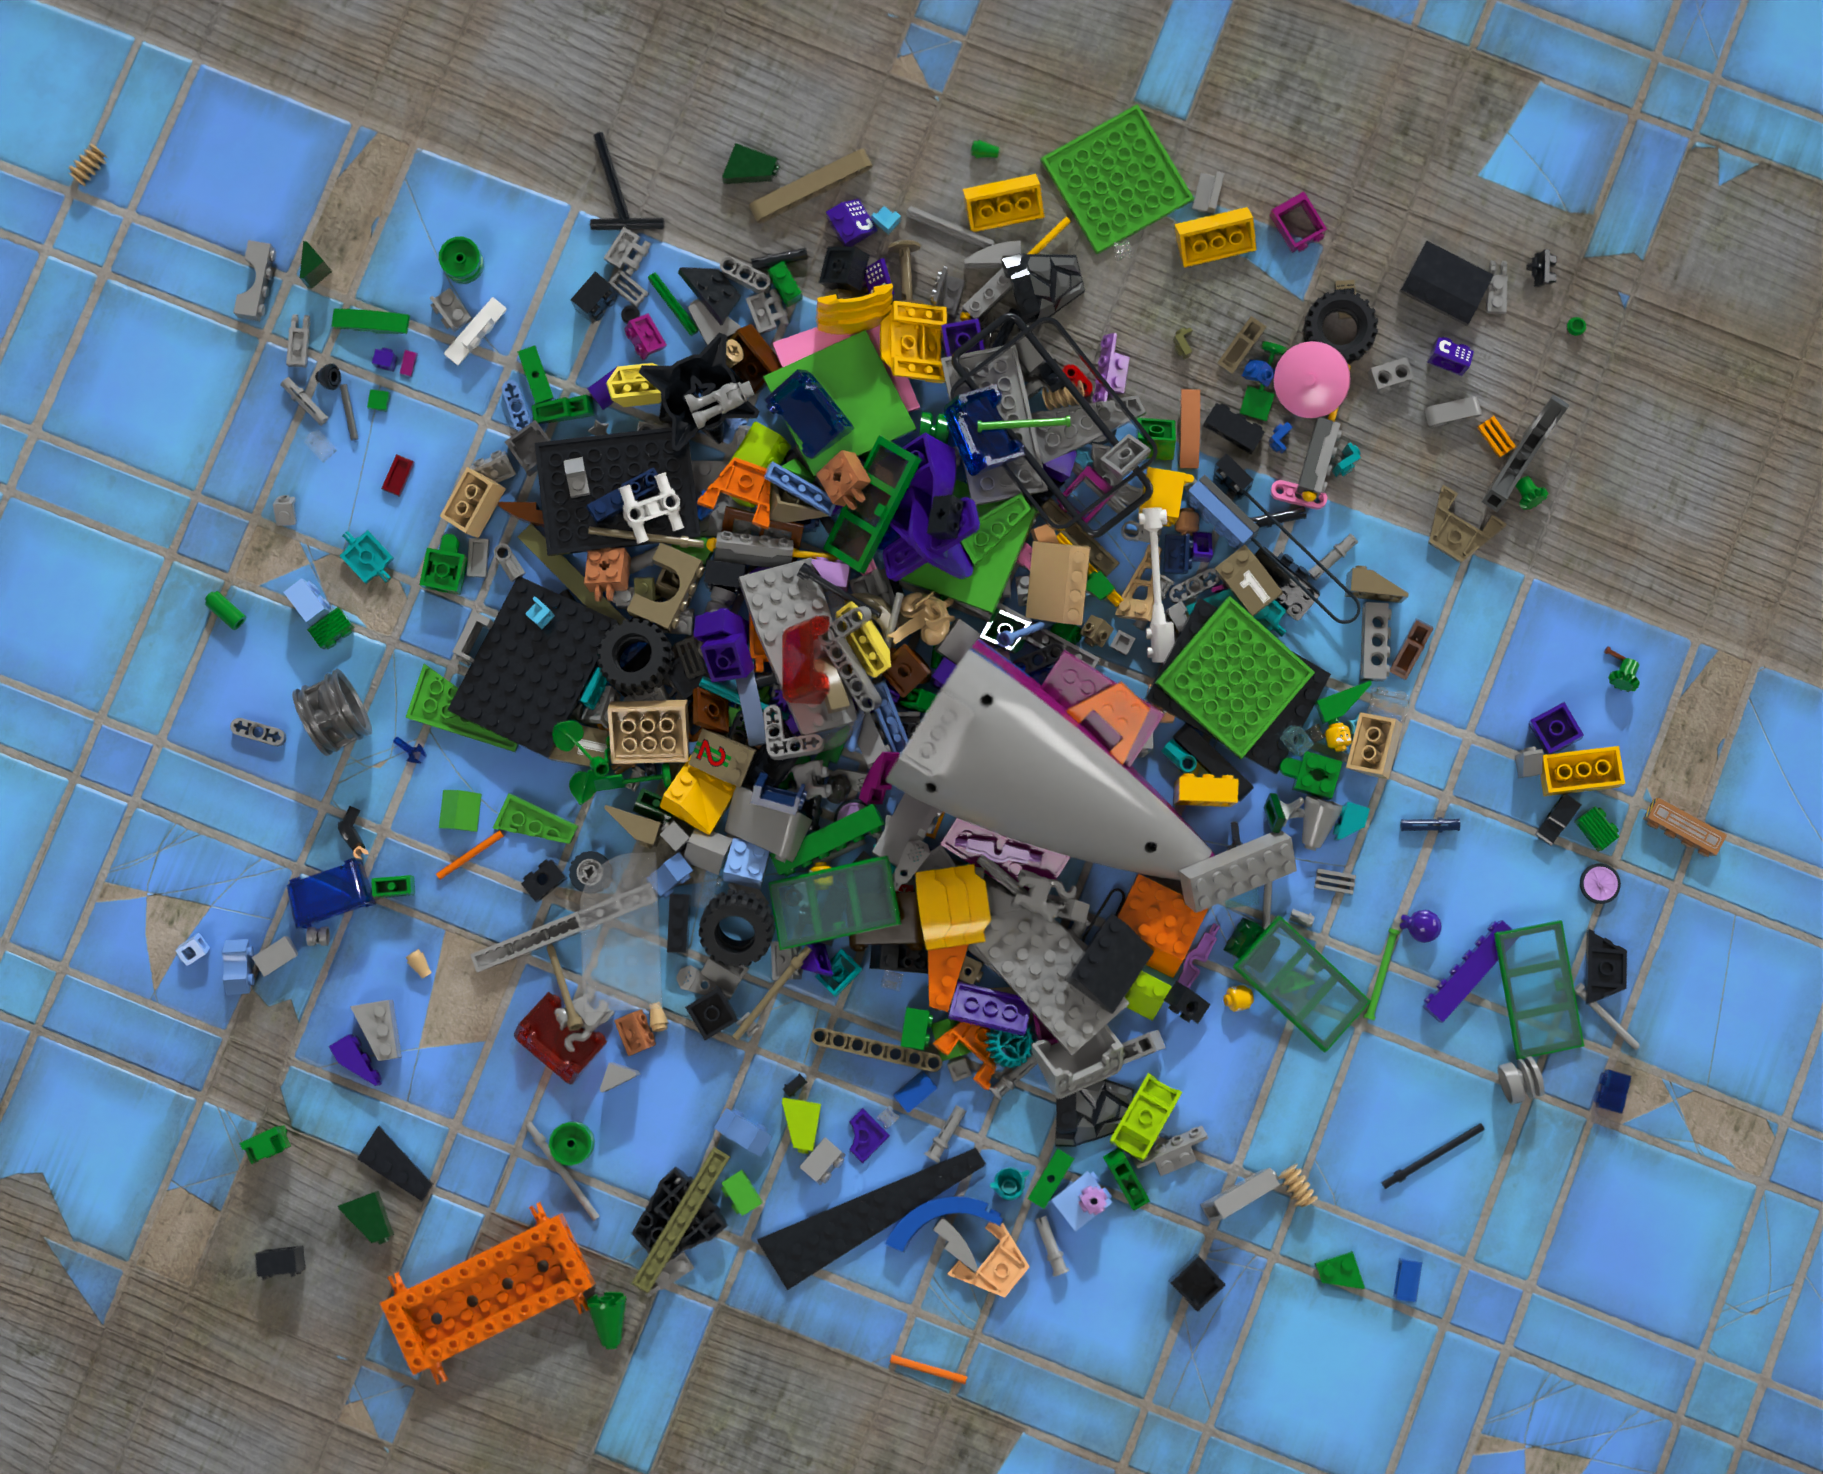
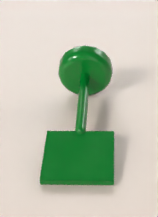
[1239,341,1288,421]
[593,762,672,791]

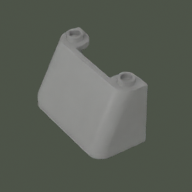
[724,786,812,863]
[1032,1024,1123,1099]

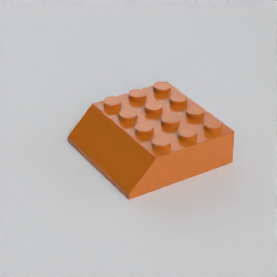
[1117,874,1209,978]

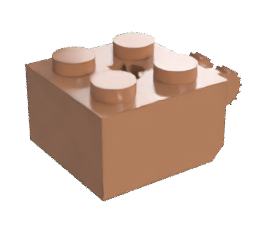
[816,450,871,510]
[584,548,631,602]

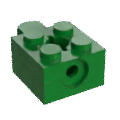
[419,534,468,595]
[1279,751,1342,800]

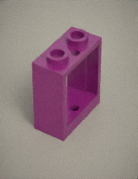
[1269,191,1327,253]
[1057,466,1118,525]

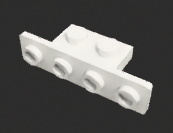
[444,298,507,365]

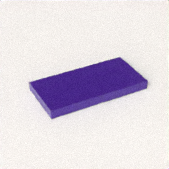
[948,981,1031,1036]

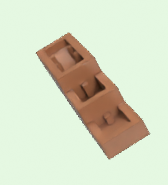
[1179,389,1200,468]

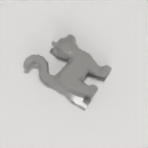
[783,760,832,800]
[1010,869,1077,922]
[554,986,615,1052]

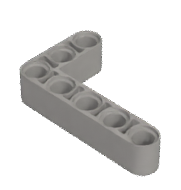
[818,606,882,712]

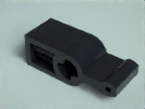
[1535,794,1582,846]

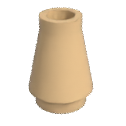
[406,949,432,979]
[649,1002,669,1032]

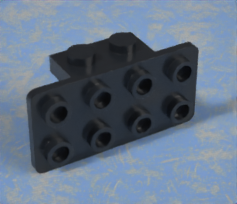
[1254,546,1320,621]

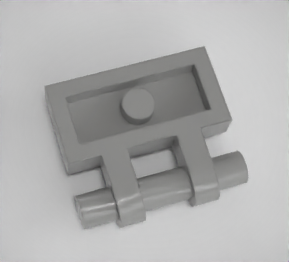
[604,227,651,276]
[746,289,789,334]

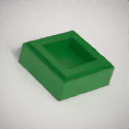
[367,389,390,412]

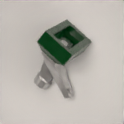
[1263,793,1305,833]

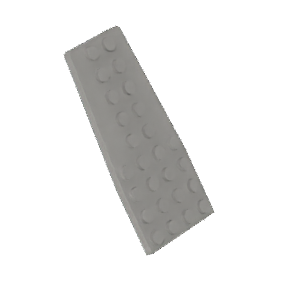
[738,558,857,736]

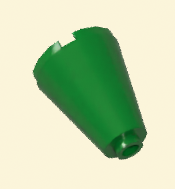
[587,1292,627,1350]

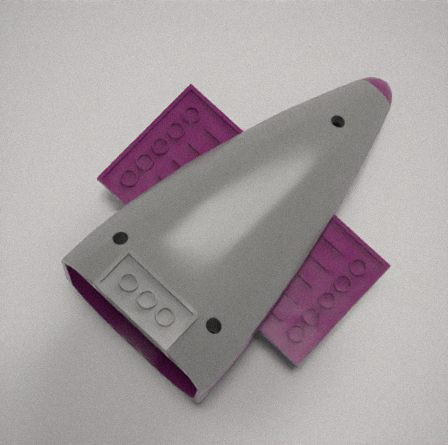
[886,639,1215,891]

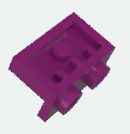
[625,314,667,360]

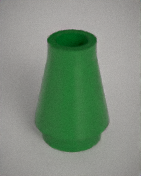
[971,139,999,158]

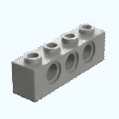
[1360,602,1392,682]

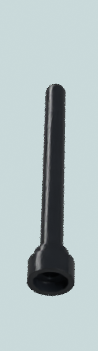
[797,563,880,619]

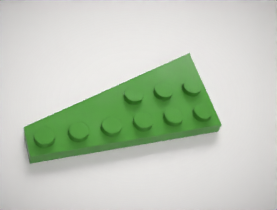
[406,664,518,753]

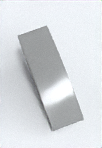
[964,241,1021,269]
[933,1216,978,1272]

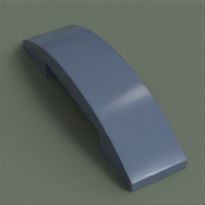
[735,670,766,747]

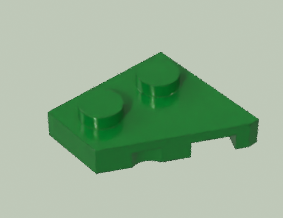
[1315,1251,1365,1289]

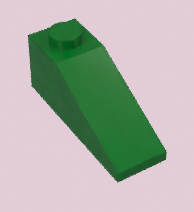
[1315,681,1372,725]
[1103,1148,1150,1211]

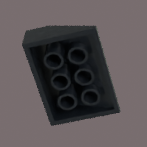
[1399,240,1494,326]
[1065,914,1154,1014]

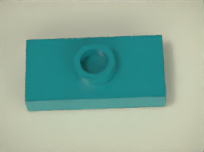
[580,667,608,710]

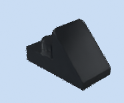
[1038,358,1065,393]

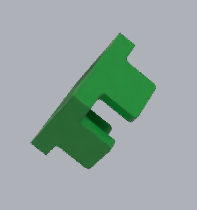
[239,1125,291,1164]

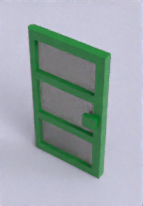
[823,435,922,574]

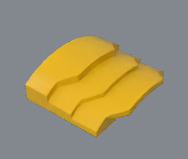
[815,283,893,335]
[880,301,947,384]
[915,864,991,950]

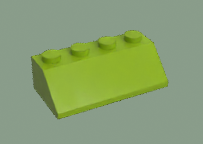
[729,421,791,508]
[1125,971,1172,1021]

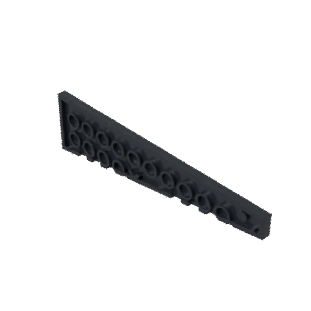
[757,1148,986,1290]

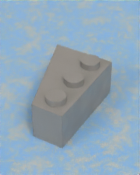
[849,712,891,770]
[350,1000,402,1061]

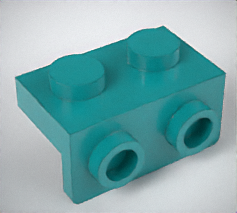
[1332,442,1361,477]

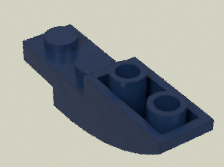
[586,467,658,523]

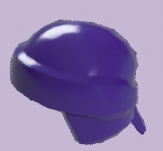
[1399,910,1442,943]

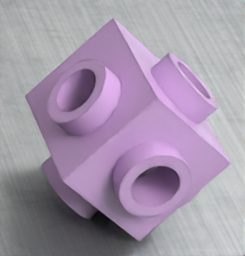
[1078,1185,1108,1215]

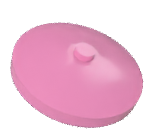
[1274,341,1351,418]

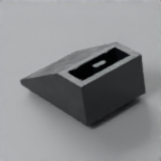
[869,944,928,974]

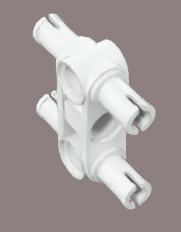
[618,472,684,544]

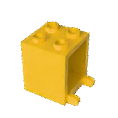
[1138,467,1194,527]

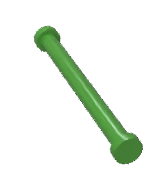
[977,415,1071,432]
[1364,928,1400,1021]

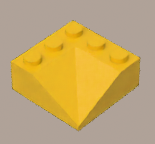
[659,754,736,836]
[1173,773,1238,807]

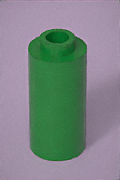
[205,591,247,630]

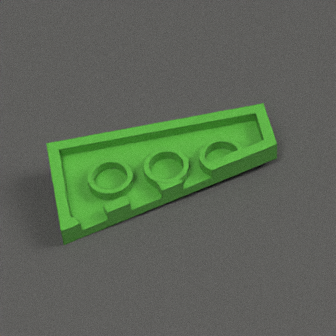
[961,493,1031,566]
[493,793,579,844]

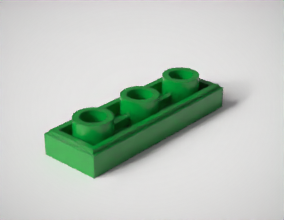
[517,345,554,404]
[1027,1148,1074,1209]

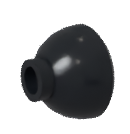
[315,363,341,390]

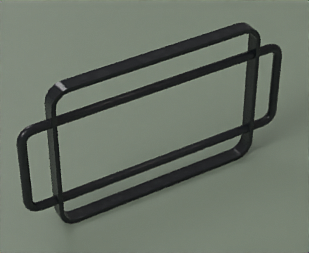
[950,313,1158,538]

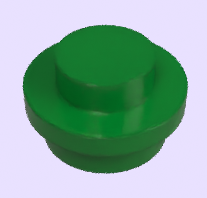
[1567,317,1586,336]

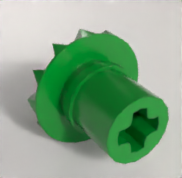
[1515,476,1548,510]
[1608,658,1640,692]

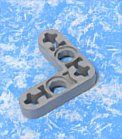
[763,705,824,760]

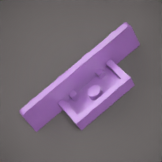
[1092,333,1130,403]

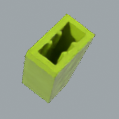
[782,1097,822,1154]

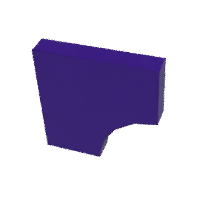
[849,1108,890,1163]

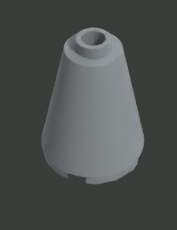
[1302,795,1343,851]

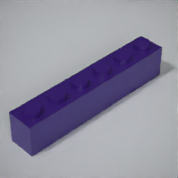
[1422,920,1520,1022]

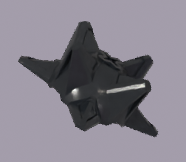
[639,332,760,451]

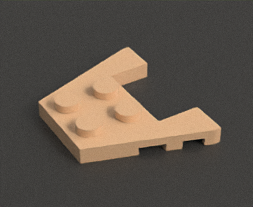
[948,1222,1030,1298]

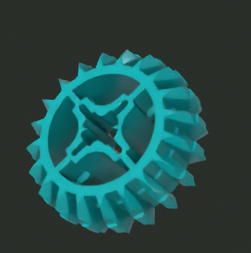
[984,1024,1036,1068]

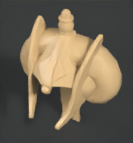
[887,591,955,645]

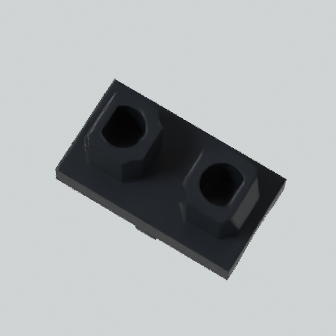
[1526,249,1557,287]

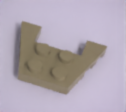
[1428,485,1507,563]

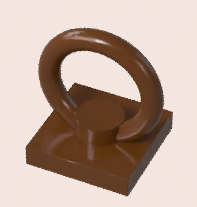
[882,644,931,698]
[688,687,729,742]

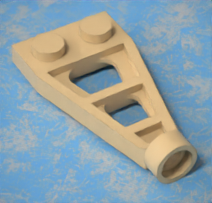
[1115,544,1162,622]

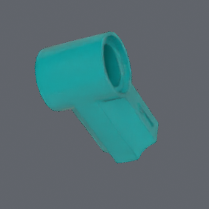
[1161,739,1197,774]

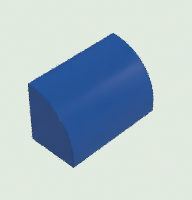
[893,1070,938,1113]
[1393,1258,1422,1302]

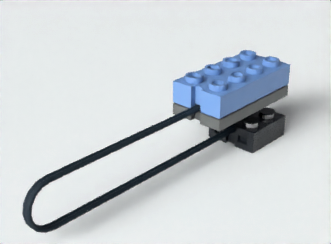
[1183,453,1361,624]

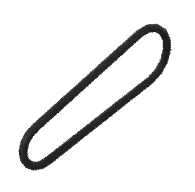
[1082,888,1125,942]

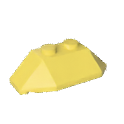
[606,363,662,407]
[836,601,891,678]

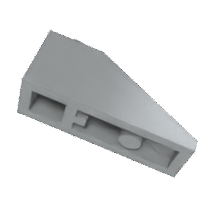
[1122,1030,1166,1064]

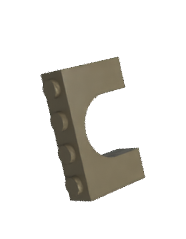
[627,542,705,633]

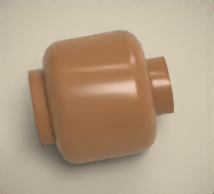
[1175,508,1200,536]

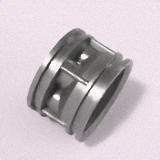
[292,669,372,756]

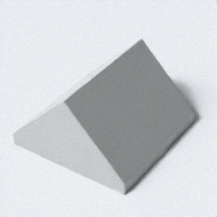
[1101,434,1151,481]
[684,828,733,875]
[600,1062,640,1093]

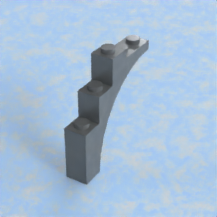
[1482,395,1569,512]

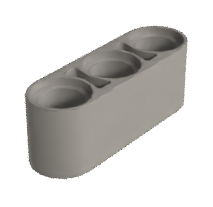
[720,256,771,295]
[1424,396,1482,428]

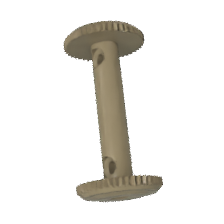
[888,240,924,304]

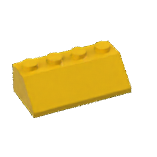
[962,174,1044,232]
[1174,207,1256,267]
[1540,746,1625,796]

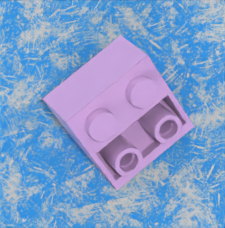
[811,557,851,592]

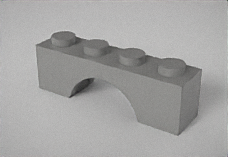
[233,240,276,321]

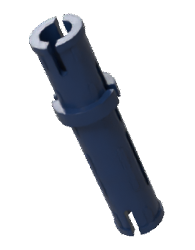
[1400,817,1460,833]

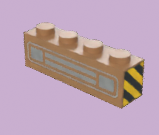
[1643,797,1727,857]

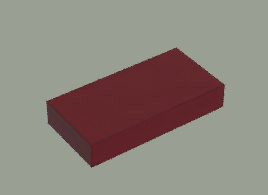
[381,454,415,497]

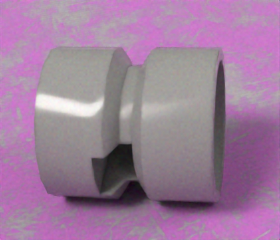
[704,586,736,612]

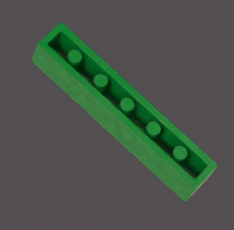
[769,804,885,877]

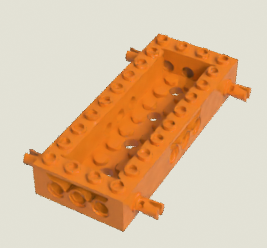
[380,1202,596,1385]

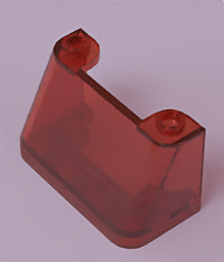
[782,616,830,704]
[514,992,608,1085]

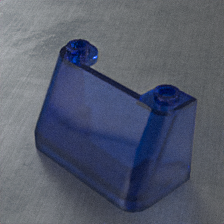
[764,369,854,459]
[944,384,1025,476]
[287,858,376,930]

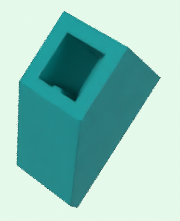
[1333,802,1370,841]

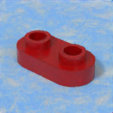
[1062,364,1093,398]

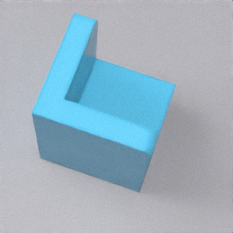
[871,206,901,235]
[526,596,555,629]

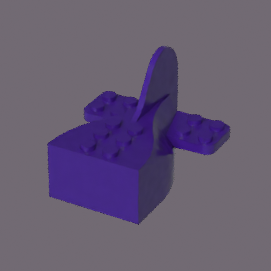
[868,432,980,581]

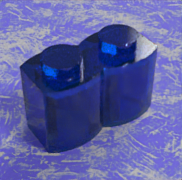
[1594,1069,1631,1114]

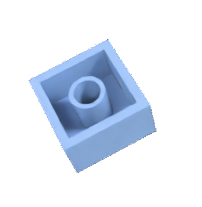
[283,578,332,626]
[723,837,770,890]

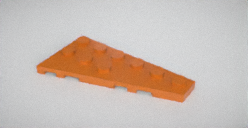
[928,944,969,1012]

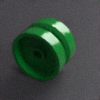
[439,237,484,284]
[919,412,949,444]
[549,1121,595,1166]

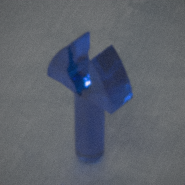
[393,737,427,764]

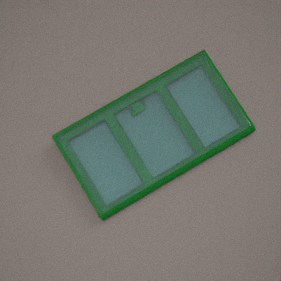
[769,855,901,950]
[1233,915,1371,1053]
[1494,920,1584,1060]

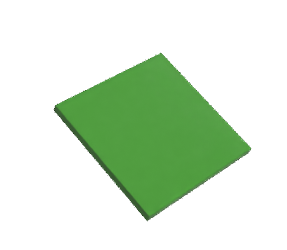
[1041,104,1194,255]
[763,330,917,478]
[900,480,1037,614]
[1155,596,1315,759]

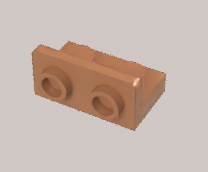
[614,1009,656,1056]

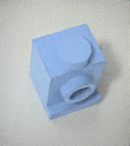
[175,933,210,966]

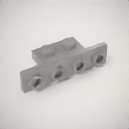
[1131,1126,1208,1176]

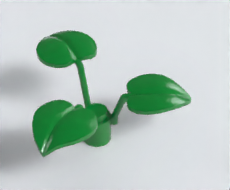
[552,721,611,805]

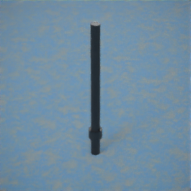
[1381,1123,1485,1189]

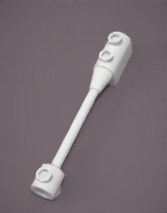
[1139,507,1175,663]

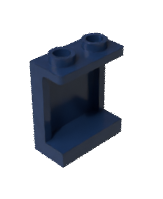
[750,772,808,815]

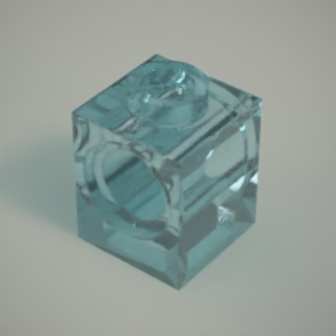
[1280,726,1314,756]

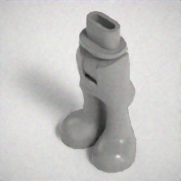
[685,381,755,429]

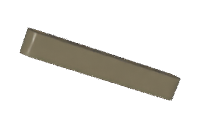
[749,149,873,223]
[811,1028,942,1072]

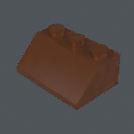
[730,324,782,396]

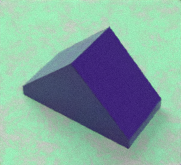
[1042,450,1077,482]
[1191,532,1213,562]
[801,943,833,977]

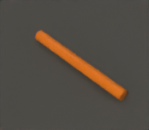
[436,830,504,880]
[890,1355,967,1384]

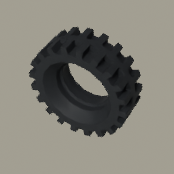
[1303,289,1378,364]

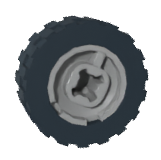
[569,851,613,894]

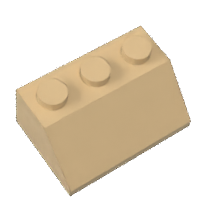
[440,467,506,538]
[1346,712,1403,779]

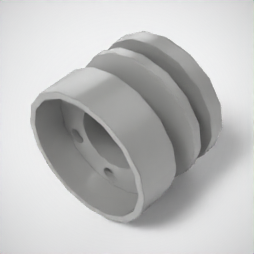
[1497,1056,1545,1105]

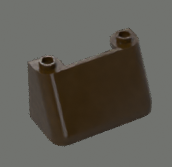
[847,892,926,952]

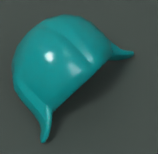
[990,1167,1030,1200]

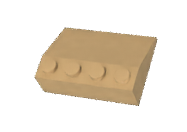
[1026,541,1091,625]
[607,700,689,764]

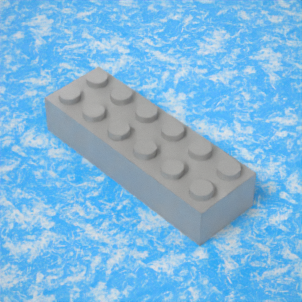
[1179,831,1297,913]

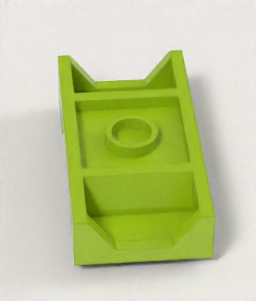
[1109,1073,1182,1162]

